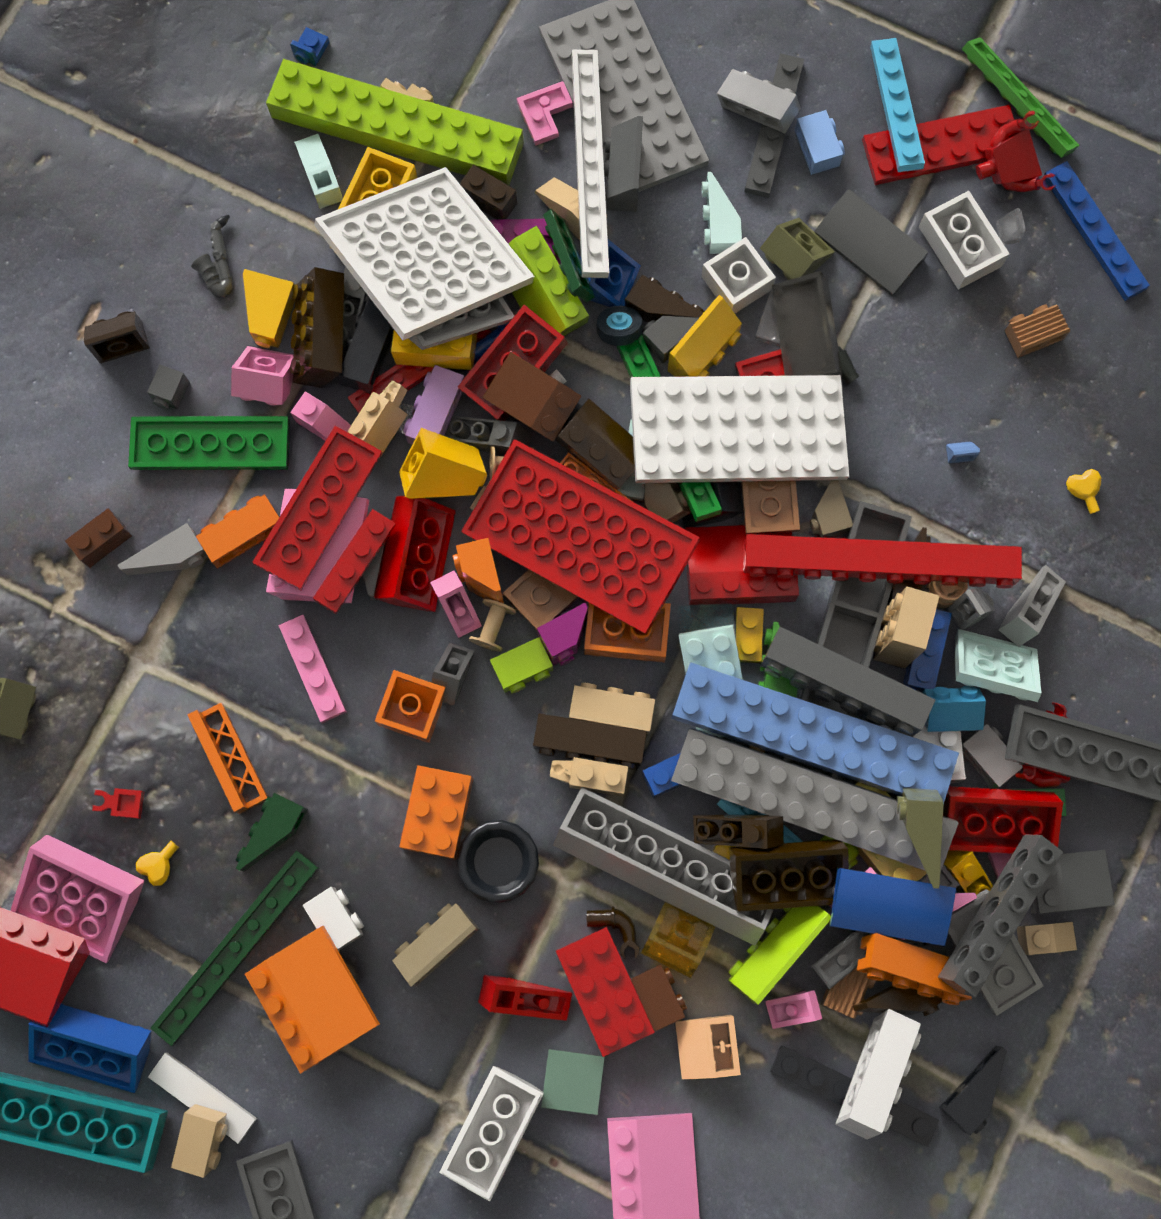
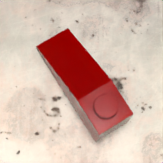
[478,975,573,1021]

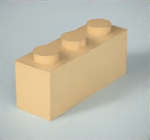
[569,683,655,735]

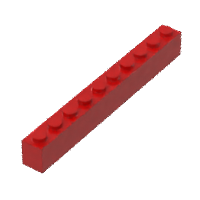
[743,534,1022,588]

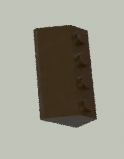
[729,839,849,912]

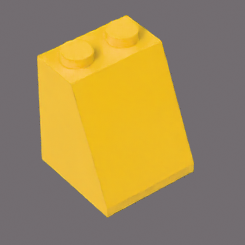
[399,428,487,499]

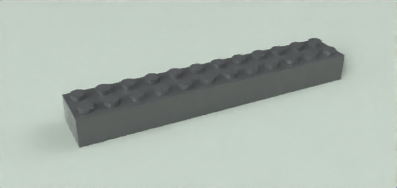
[782,501,912,778]

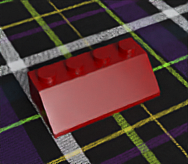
[374,495,456,612]

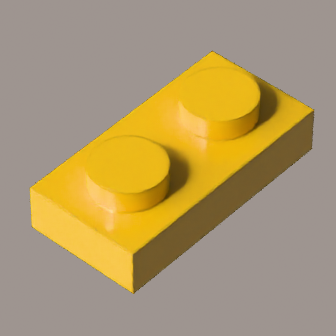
[735,607,764,663]

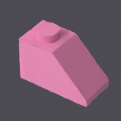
[290,391,351,441]
[430,571,482,638]

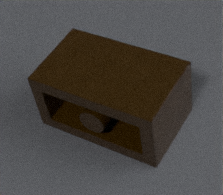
[460,165,517,220]

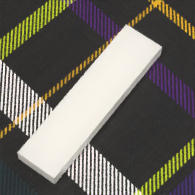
[148,1053,257,1144]

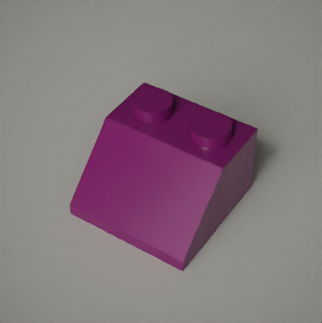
[537,603,588,666]

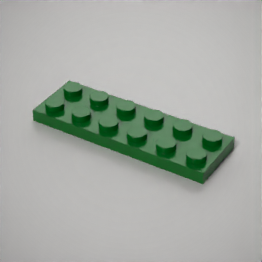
[128,416,290,470]

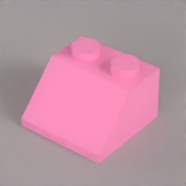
[231,346,293,406]

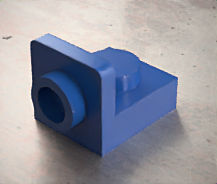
[290,27,329,66]

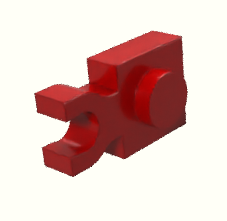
[92,788,145,819]

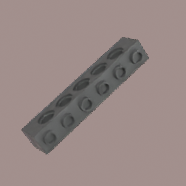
[938,835,1063,997]

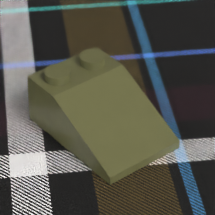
[897,788,944,889]

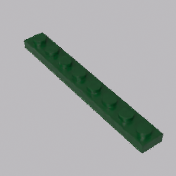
[150,850,319,1046]

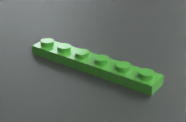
[962,37,1080,158]

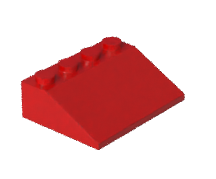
[685,525,799,606]
[0,907,90,1027]

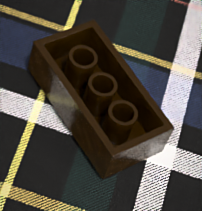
[290,267,344,388]

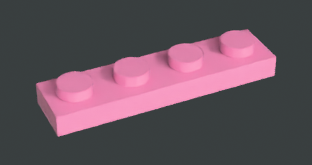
[278,615,347,723]

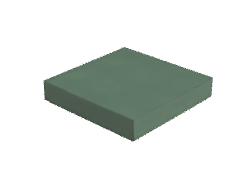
[541,1049,605,1115]

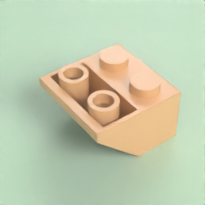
[675,1015,741,1079]

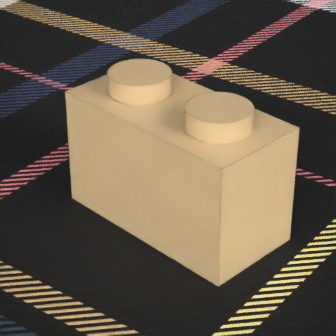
[171,1104,228,1178]

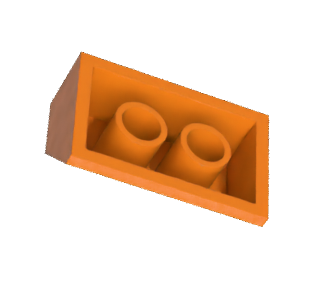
[453,538,504,604]

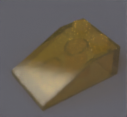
[641,902,716,978]

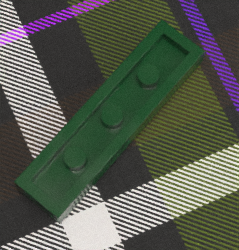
[543,209,595,303]

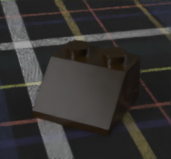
[84,311,150,364]

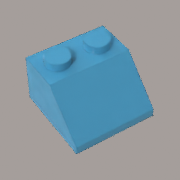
[922,686,986,732]

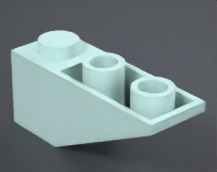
[295,134,343,209]
[702,172,742,254]

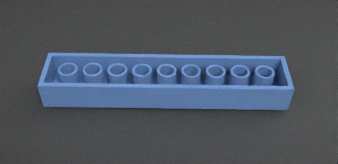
[671,662,959,805]

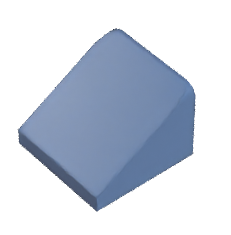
[946,442,980,463]

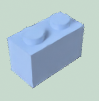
[794,110,845,175]

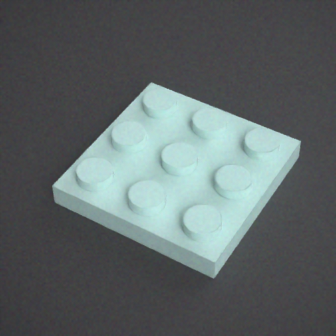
[955,629,1041,702]

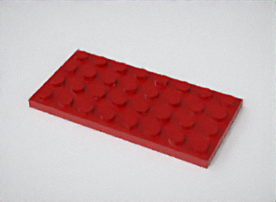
[461,439,701,635]

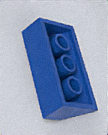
[28,1003,151,1093]

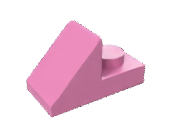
[765,990,822,1029]

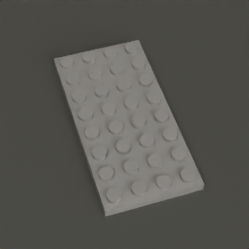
[539,0,709,192]

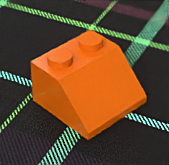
[375,670,446,743]

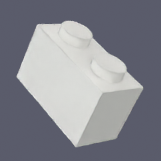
[303,887,364,951]

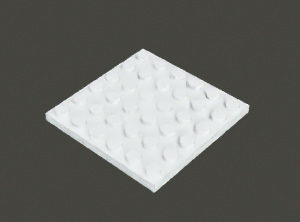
[314,167,534,340]

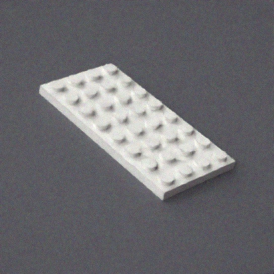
[630,375,849,483]

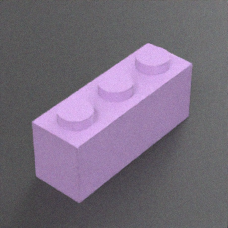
[403,365,465,444]

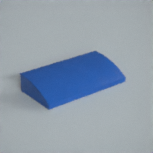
[830,868,956,946]

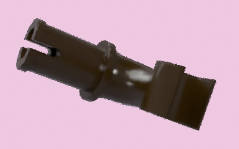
[587,906,640,959]

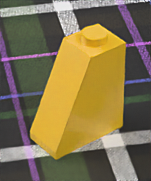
[243,269,295,348]

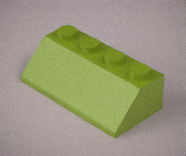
[508,226,589,336]
[728,906,831,1005]

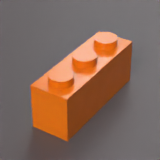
[196,494,279,568]

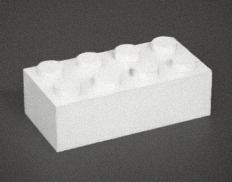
[835,1009,921,1139]

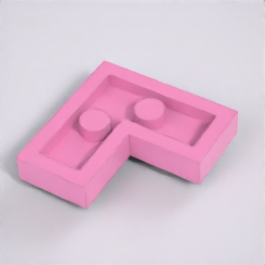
[517,81,573,146]

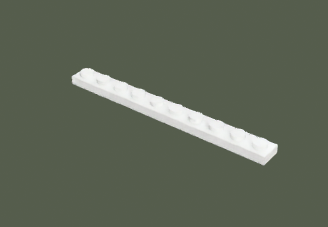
[572,49,609,278]

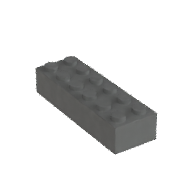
[761,627,935,737]

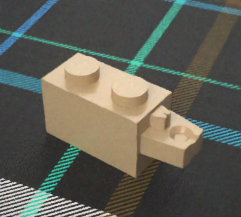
[348,381,408,456]
[550,757,628,797]

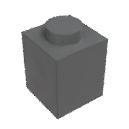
[147,364,189,409]

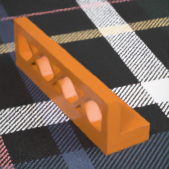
[187,703,268,814]

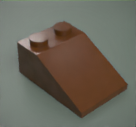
[482,352,581,441]

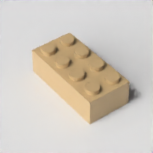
[873,586,939,669]

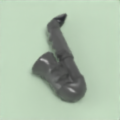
[191,215,233,297]

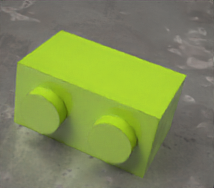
[490,637,553,694]

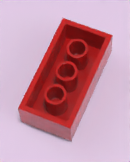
[457,305,568,421]
[943,786,1063,854]
[556,927,655,1057]

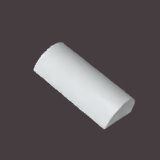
[439,1066,544,1201]

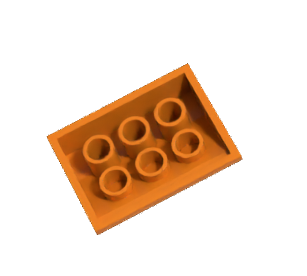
[245,925,380,1074]

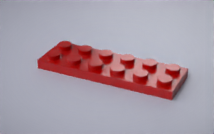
[862,105,1014,185]
[252,426,382,591]

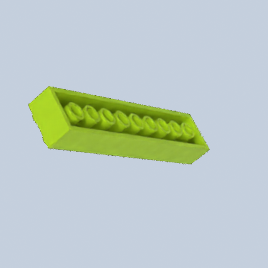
[266,59,524,186]

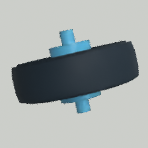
[597,306,643,346]

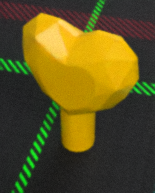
[1066,469,1101,514]
[136,841,179,886]

